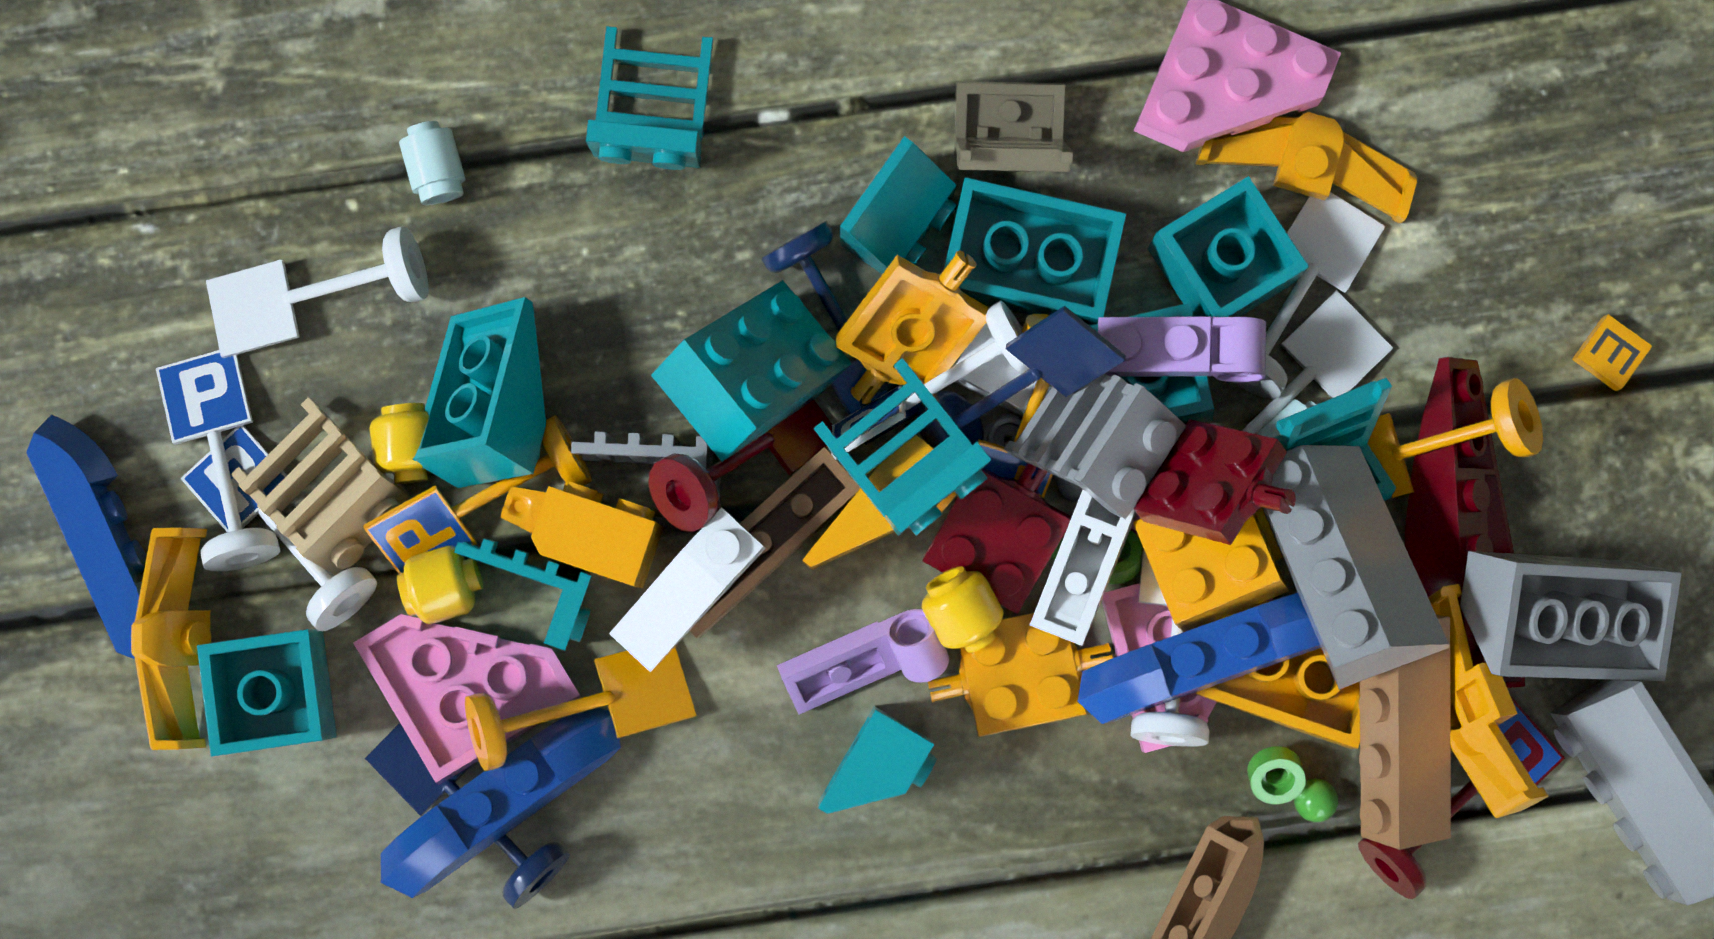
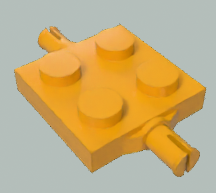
[835,251,988,404]
[928,613,1113,737]

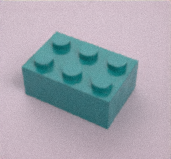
[944,177,1126,325]
[651,280,852,462]

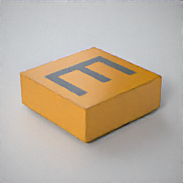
[1572,314,1652,391]

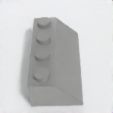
[1262,445,1449,689]
[1460,551,1682,681]
[1550,679,1714,906]

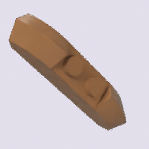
[1151,816,1264,939]

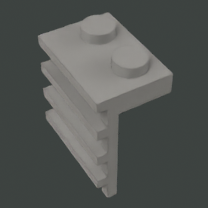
[1004,374,1186,520]
[571,431,722,509]

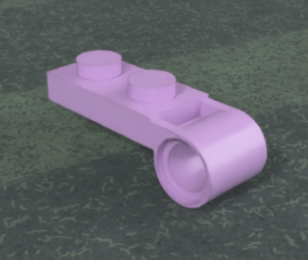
[1098,317,1266,382]
[777,609,949,714]

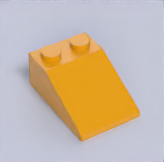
[802,435,957,570]
[1196,600,1360,749]

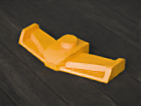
[1195,112,1417,223]
[131,528,211,750]
[1428,584,1548,818]

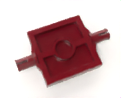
[1133,419,1296,545]
[922,463,1072,614]

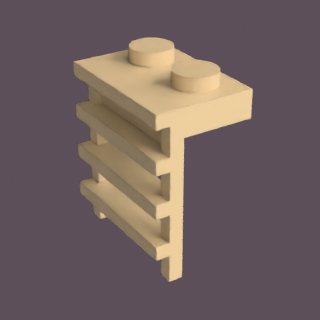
[231,397,412,575]

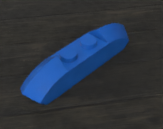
[26,415,147,659]
[1077,593,1321,724]
[381,708,621,898]

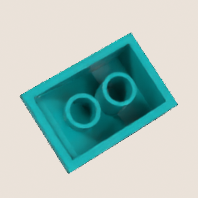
[413,297,546,488]

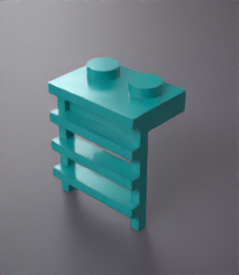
[586,26,713,170]
[814,358,991,536]
[1272,378,1396,501]
[454,538,592,651]

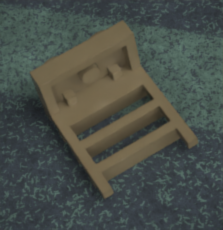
[954,81,1073,172]

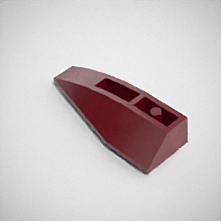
[1405,357,1525,688]

